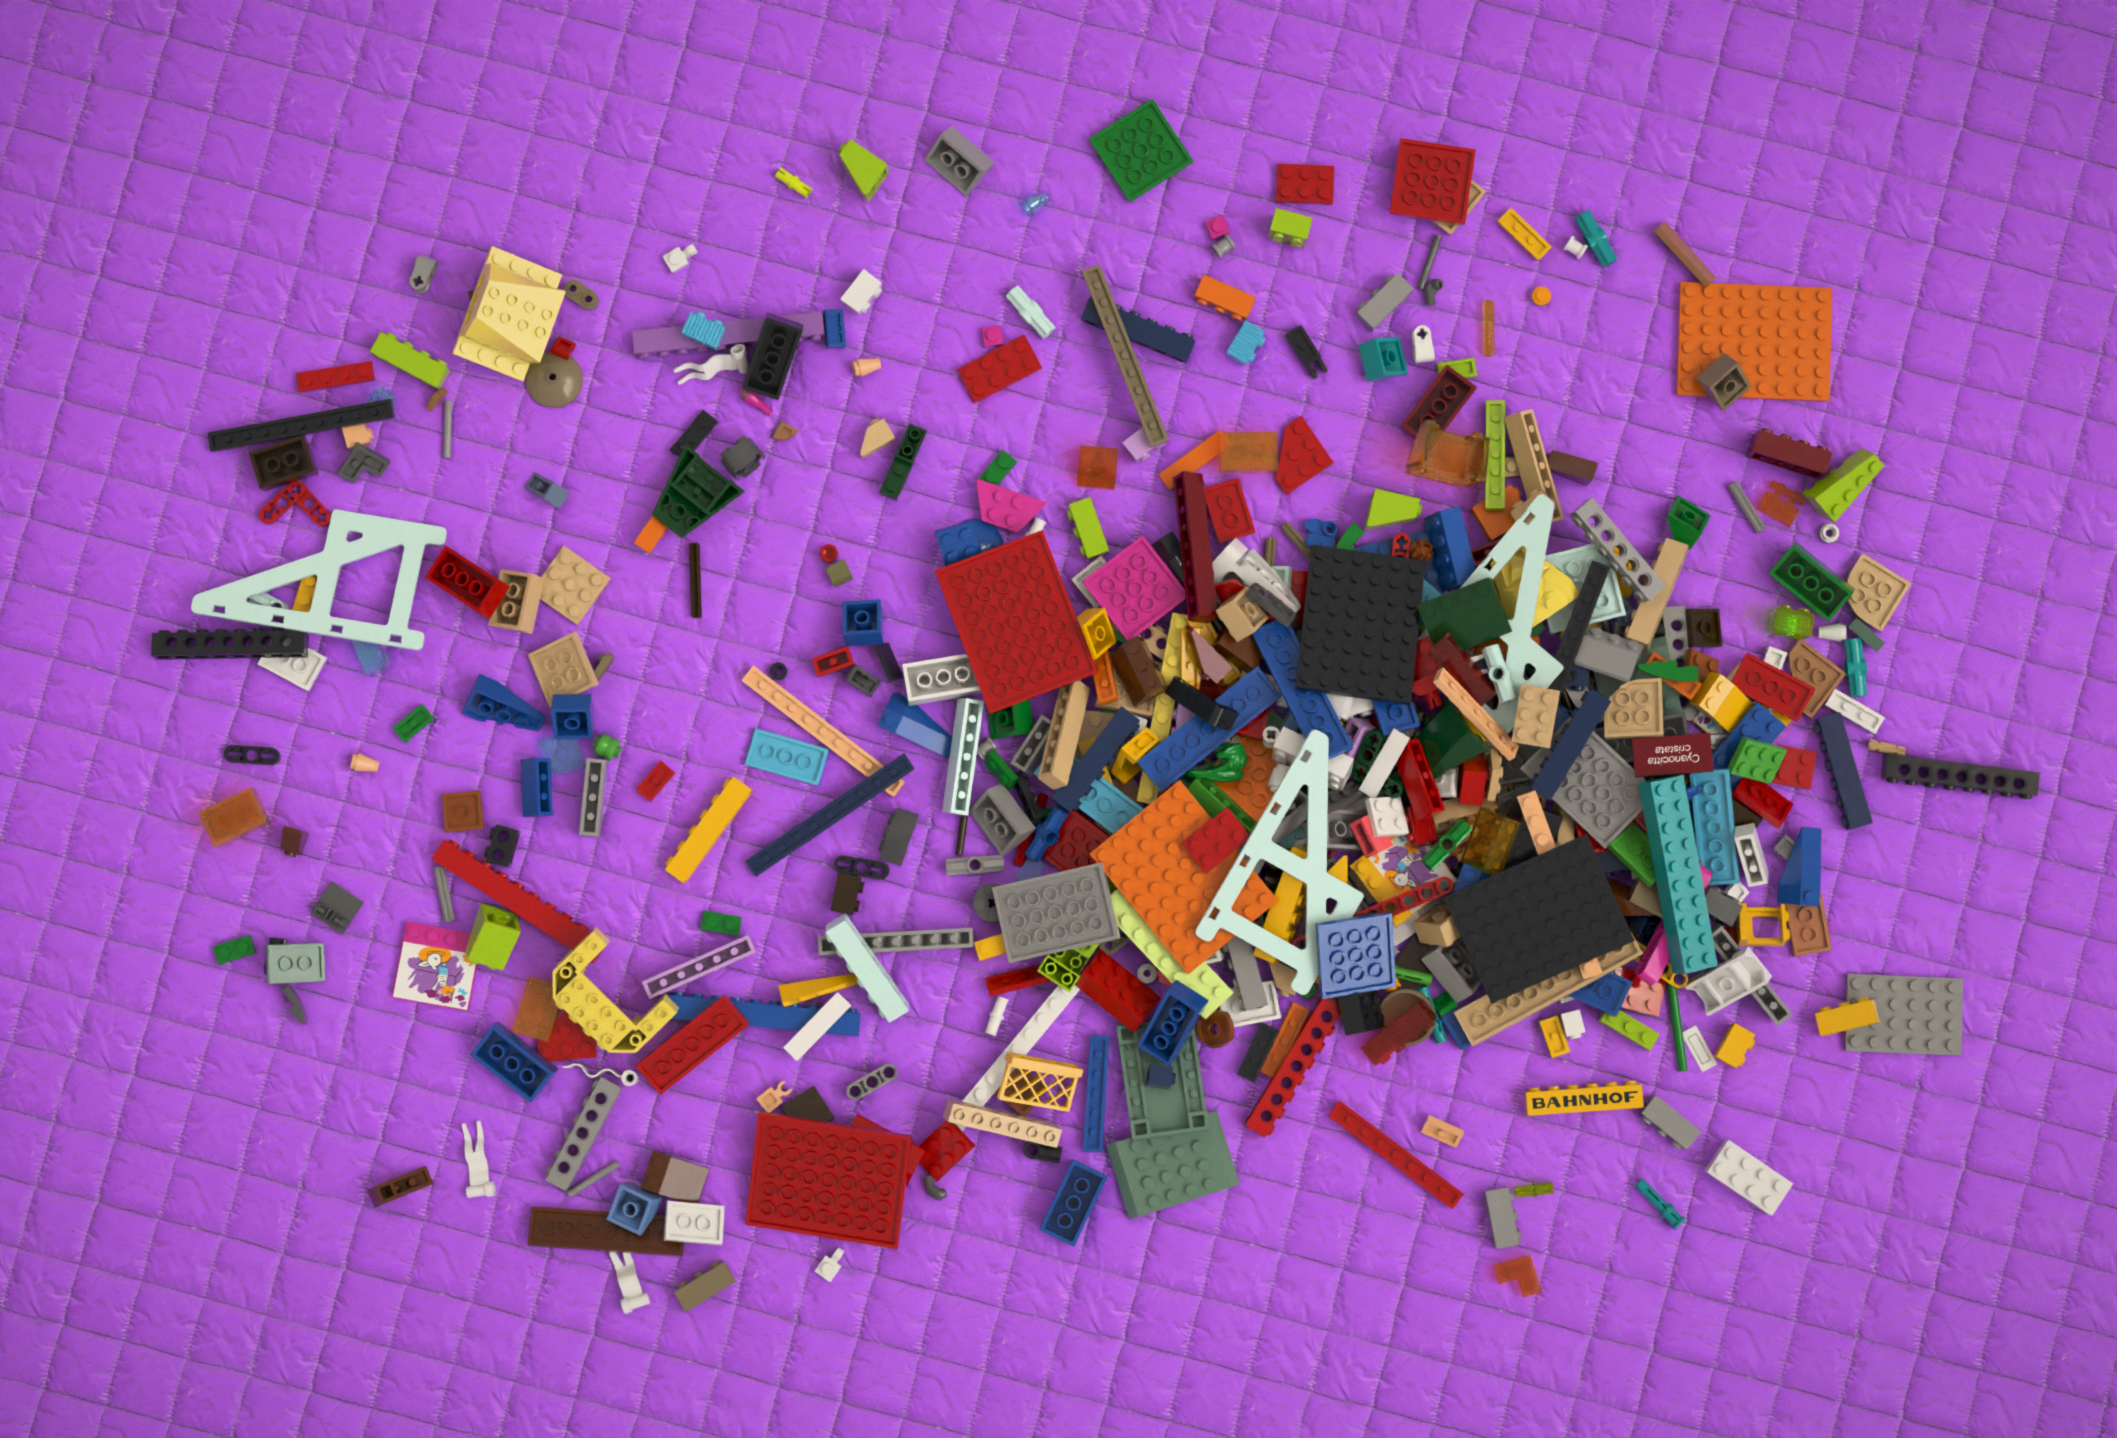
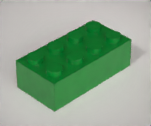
[1769,541,1855,622]

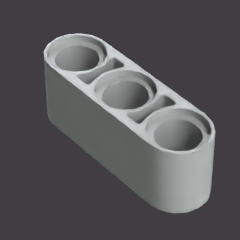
[846,1064,898,1100]

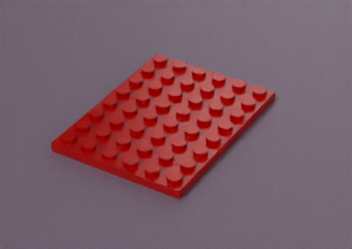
[935,530,1098,714]
[745,1111,912,1249]

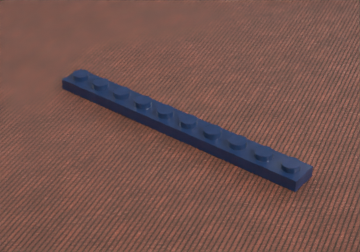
[745,753,915,877]

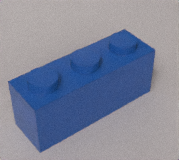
[520,758,553,817]

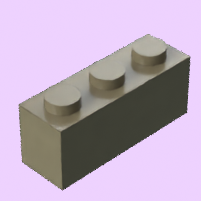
[674,1260,737,1312]

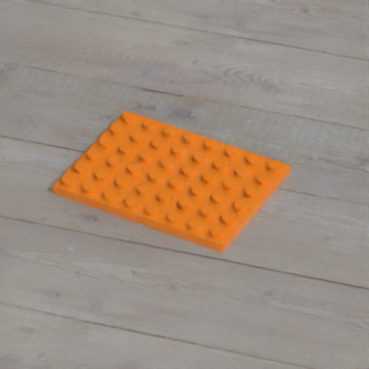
[1676,282,1832,402]
[1089,780,1278,974]

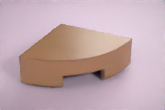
[426,388,448,412]
[772,421,798,441]

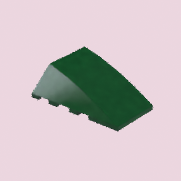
[652,444,745,539]
[1416,697,1490,779]

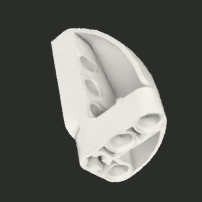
[1212,538,1301,613]

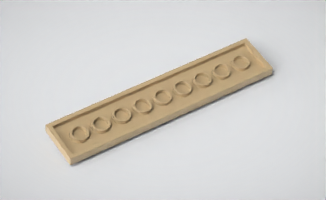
[1454,934,1644,1047]

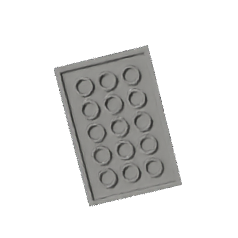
[1520,717,1647,848]
[992,862,1120,963]
[1844,974,1963,1056]

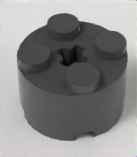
[721,436,766,481]
[973,884,1001,923]

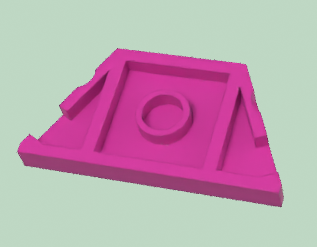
[975,479,1046,533]

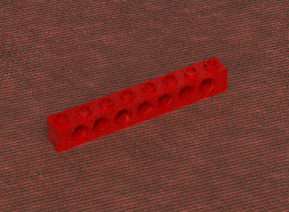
[1243,997,1342,1138]

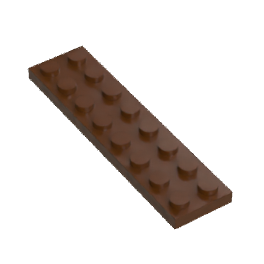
[527,1206,684,1257]

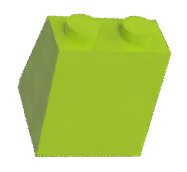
[839,139,889,203]
[1364,489,1422,531]
[465,903,521,971]

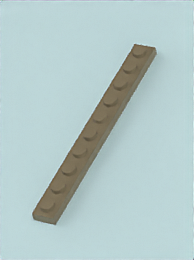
[1082,264,1169,448]

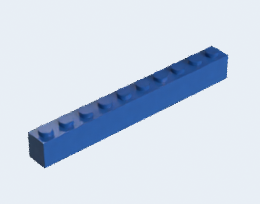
[668,991,861,1036]

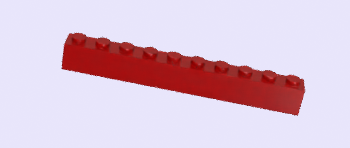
[431,839,605,964]

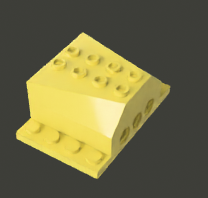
[452,246,566,382]

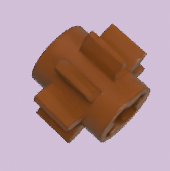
[1409,539,1434,563]

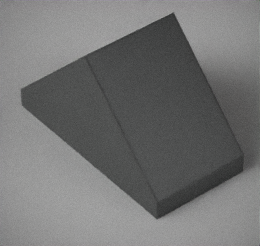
[845,664,881,697]

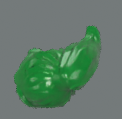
[1186,743,1247,783]

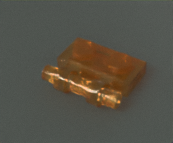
[1756,480,1806,527]

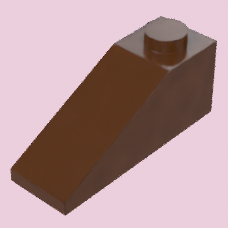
[368,1166,433,1208]

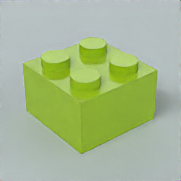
[1268,208,1313,248]

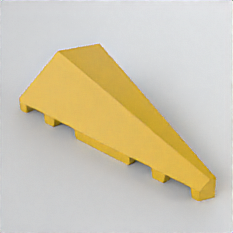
[778,973,858,1007]

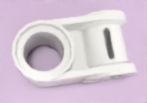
[1412,325,1435,364]

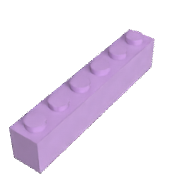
[642,935,758,1000]

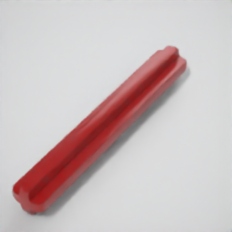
[1014,793,1048,866]

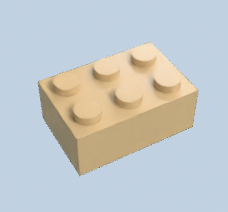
[488,569,544,634]
[1511,684,1560,748]

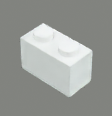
[840,269,883,316]

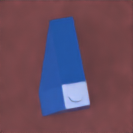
[462,673,546,731]
[877,692,952,758]
[1776,827,1821,907]

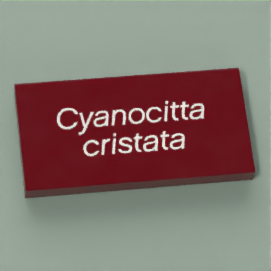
[1632,733,1714,778]

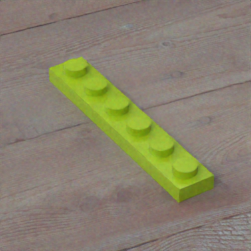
[1485,400,1505,511]

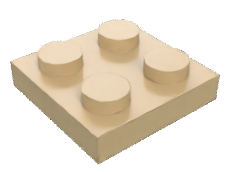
[1485,747,1503,801]

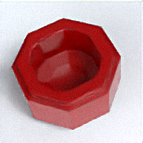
[819,544,839,564]

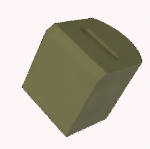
[826,559,853,588]

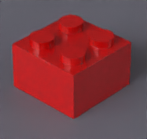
[1457,753,1490,806]

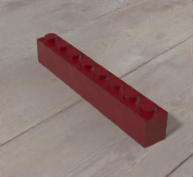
[1173,471,1218,623]

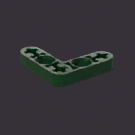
[1352,729,1405,798]

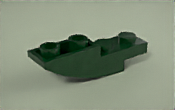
[879,423,927,501]

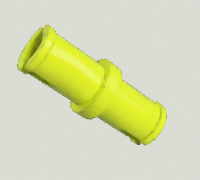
[775,167,813,198]

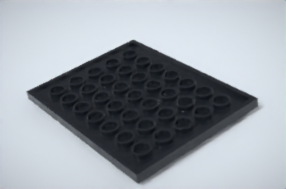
[1295,545,1426,705]
[1443,834,1635,1004]

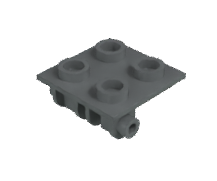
[1495,781,1533,823]
[310,882,364,935]

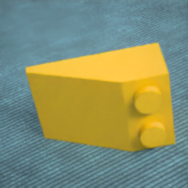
[1689,672,1753,734]

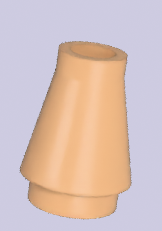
[852,358,881,377]
[350,753,380,772]

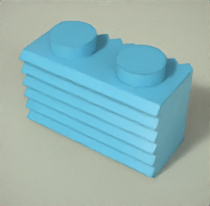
[681,311,726,351]
[1226,320,1266,366]

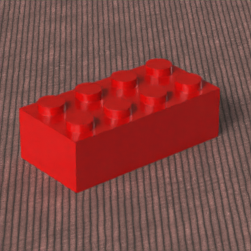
[425,545,510,619]
[1075,950,1161,1032]

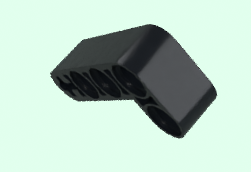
[1165,676,1239,731]

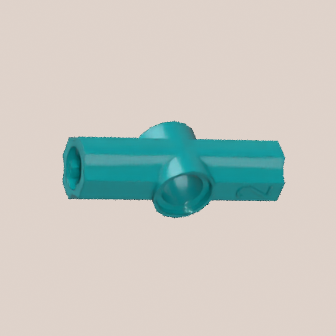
[1575,210,1617,268]
[1844,638,1867,697]

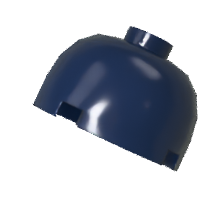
[1629,914,1662,946]

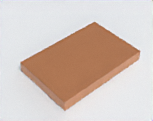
[1783,893,1832,957]

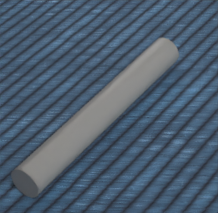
[443,400,452,458]
[567,1160,620,1198]

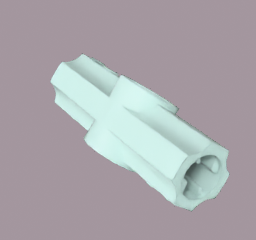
[1006,286,1056,339]
[1482,644,1517,704]

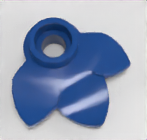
[1303,519,1338,548]

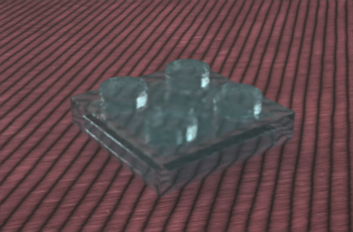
[538,736,586,777]

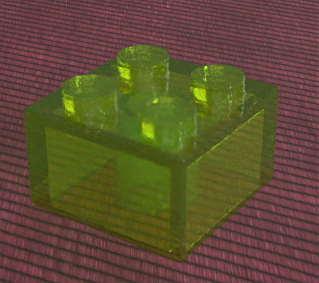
[1767,604,1815,640]

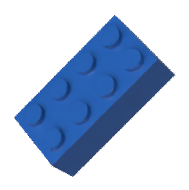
[1424,507,1476,592]
[1137,980,1209,1067]
[470,1021,559,1103]
[1039,1159,1108,1247]

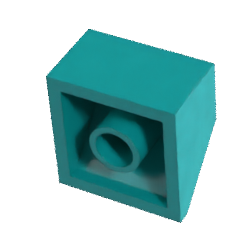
[1358,337,1408,382]

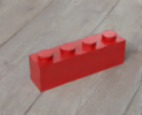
[1396,739,1445,821]

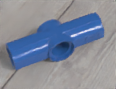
[1025,805,1069,862]

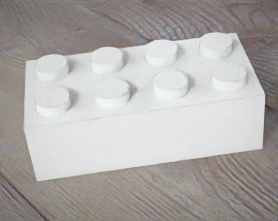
[902,654,982,706]
[1272,727,1354,791]
[1704,1139,1793,1216]

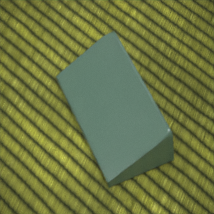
[1848,617,1885,652]

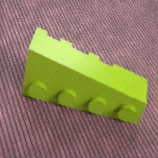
[1802,448,1884,522]

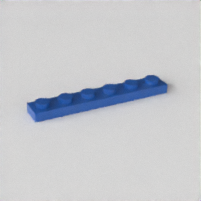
[1083,1035,1110,1153]

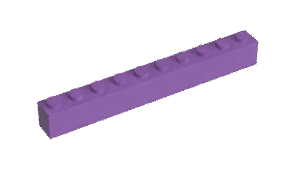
[632,312,825,359]

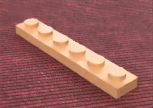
[1433,667,1519,761]

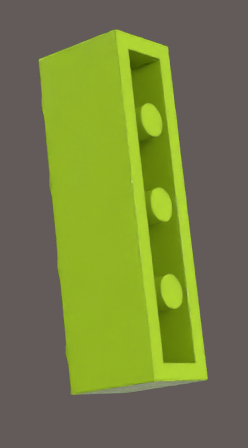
[370,332,450,390]

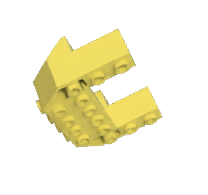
[552,927,679,1053]

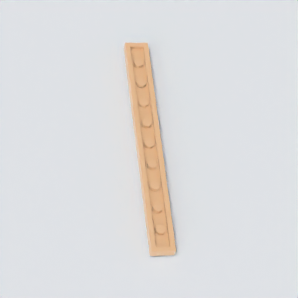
[741,666,905,798]
[1517,790,1602,979]

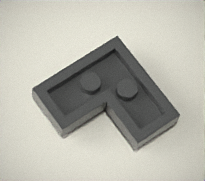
[337,442,390,483]

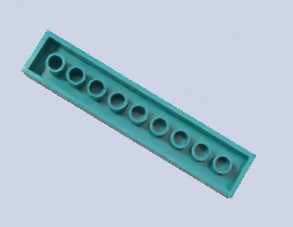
[1638,775,1718,974]

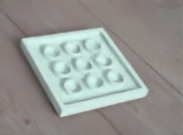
[1545,540,1626,634]

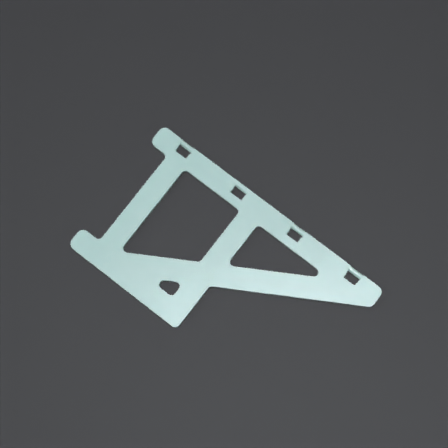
[1418,494,1564,755]
[191,509,447,651]
[1195,729,1364,995]

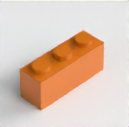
[1194,275,1256,322]

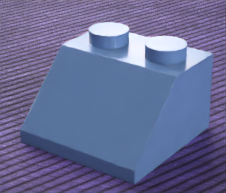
[607,1182,662,1235]

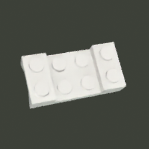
[1685,946,1772,1016]

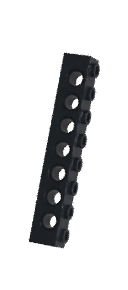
[151,628,309,660]
[1881,754,2040,799]

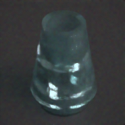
[1020,192,1050,216]

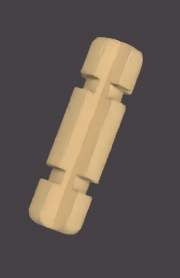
[1867,739,1906,756]

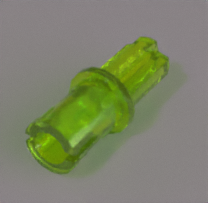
[1514,1182,1554,1198]

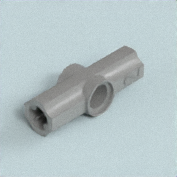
[945,855,1004,876]

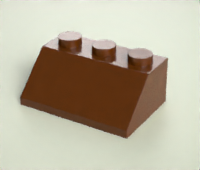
[1110,636,1168,708]

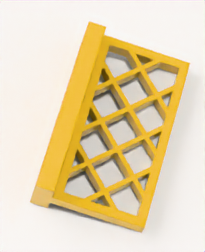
[997,1052,1083,1112]

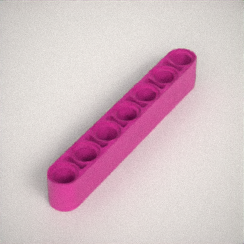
[1635,863,1712,986]

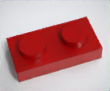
[636,761,676,802]

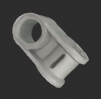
[409,255,438,294]

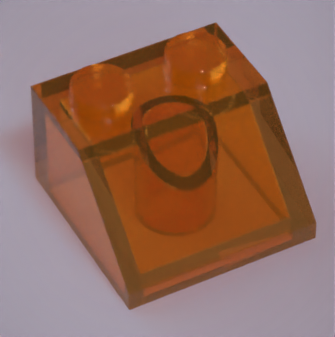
[1077,445,1118,490]

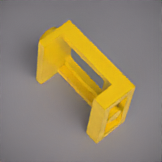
[1111,727,1160,785]
[1736,903,1790,947]

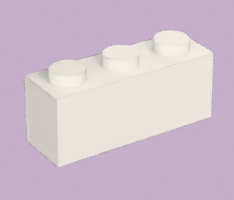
[1734,823,1769,887]

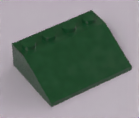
[1417,577,1513,660]

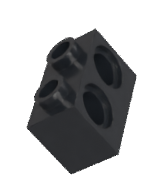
[484,824,521,868]

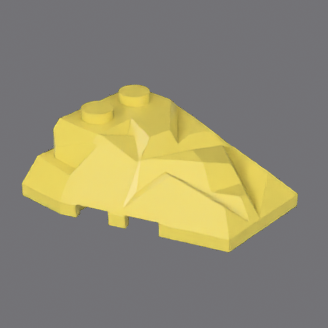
[1490,546,1580,628]

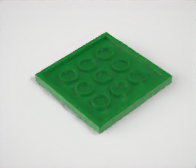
[1089,98,1194,203]

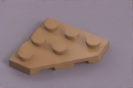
[1788,638,1846,719]

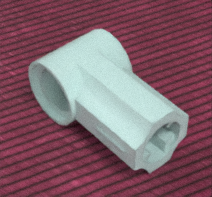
[249,592,289,618]

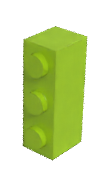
[1066,497,1109,560]
[1597,1010,1660,1051]

